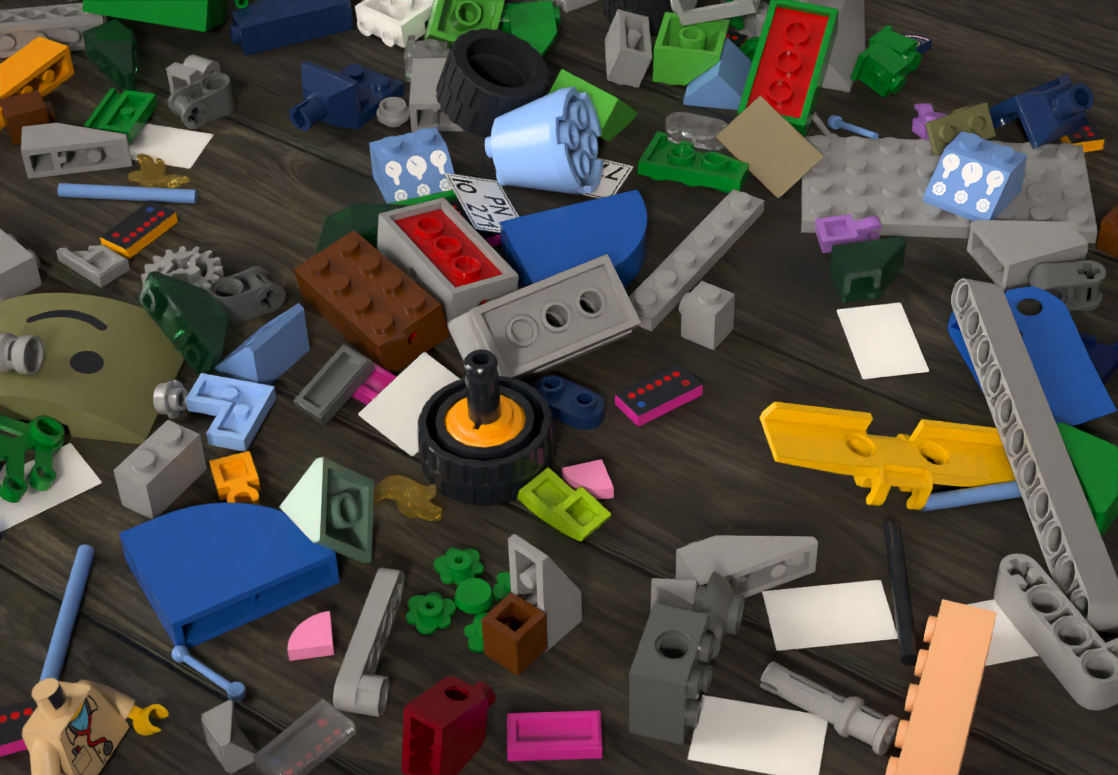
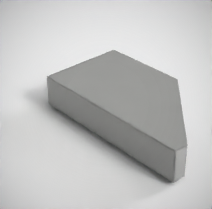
[56,245,130,288]

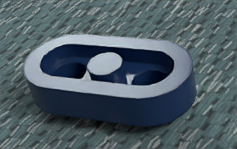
[533,375,605,430]

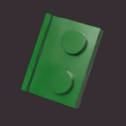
[84,88,158,143]

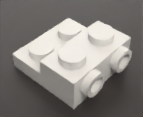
[355,0,433,48]

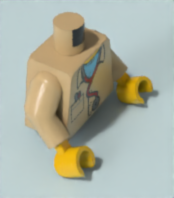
[22,678,169,775]

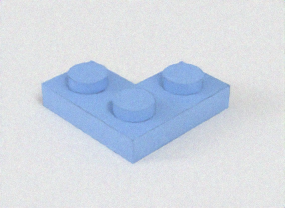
[185,373,276,452]

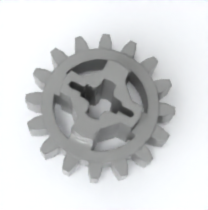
[141,246,224,311]

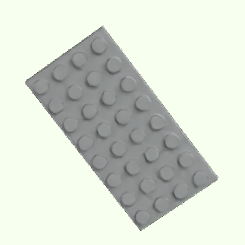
[801,135,1098,243]

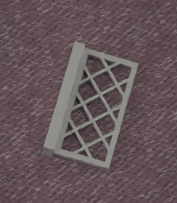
[0,3,109,58]

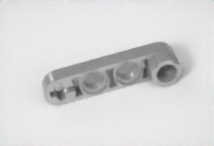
[333,567,405,717]

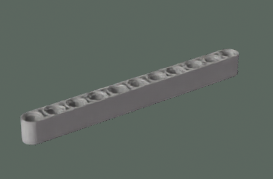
[951,278,1118,634]

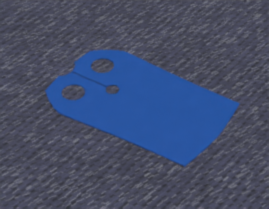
[948,286,1117,426]

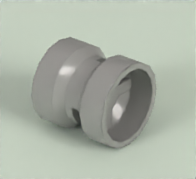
[0,332,44,375]

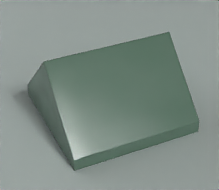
[280,457,374,563]

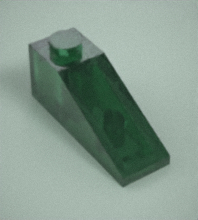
[82,19,138,93]

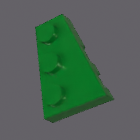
[638,131,749,193]

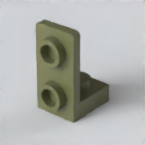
[926,102,996,156]

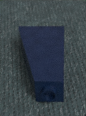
[229,0,354,56]

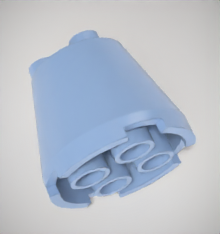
[485,86,603,194]

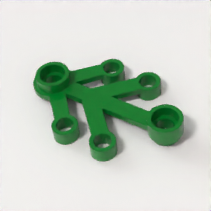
[0,415,65,503]

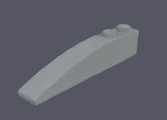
[810,0,865,92]

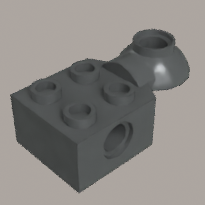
[629,571,745,745]

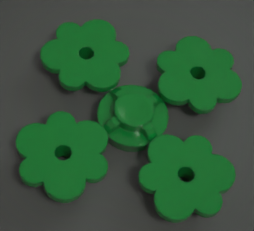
[406,548,511,654]

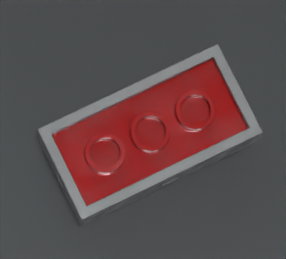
[377,197,519,324]

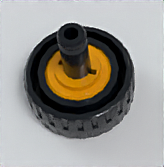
[417,349,555,505]

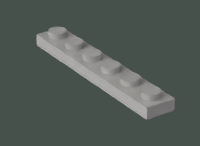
[629,189,765,331]

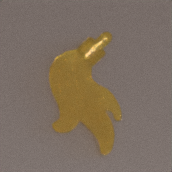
[128,154,190,189]
[374,475,442,521]

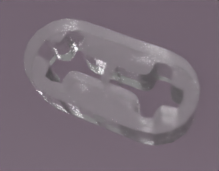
[665,112,728,150]

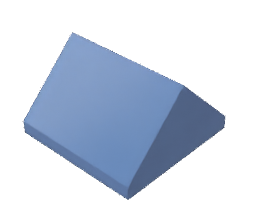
[683,38,752,110]
[214,303,310,386]

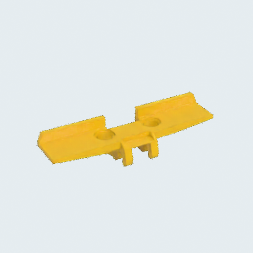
[759,402,1016,510]

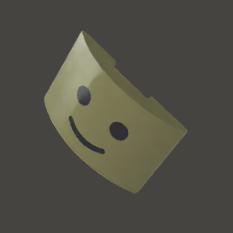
[0,293,197,445]

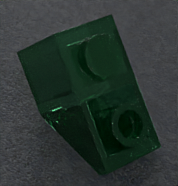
[829,236,907,303]

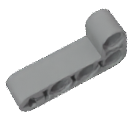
[994,553,1118,711]

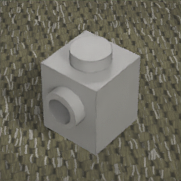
[679,281,735,350]

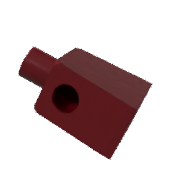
[401,676,496,775]

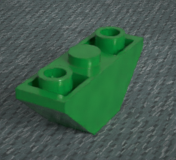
[1056,422,1118,537]

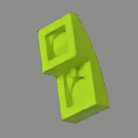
[517,467,611,542]

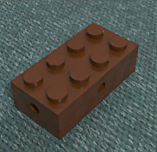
[293,230,450,375]

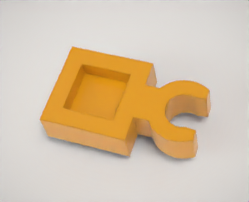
[209,451,261,506]

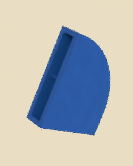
[500,190,647,320]
[119,503,340,649]

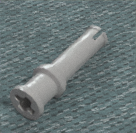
[760,661,900,756]

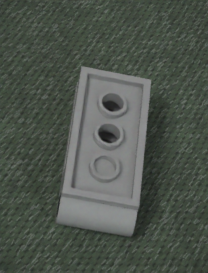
[447,254,641,381]

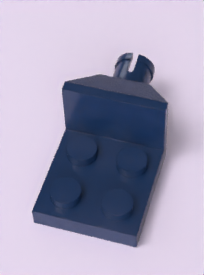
[289,61,404,132]
[989,74,1094,149]

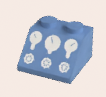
[369,127,455,203]
[923,131,1027,221]

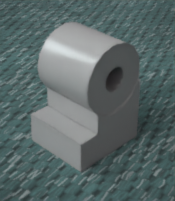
[166,54,221,101]

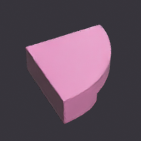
[562,459,614,499]
[288,611,334,661]

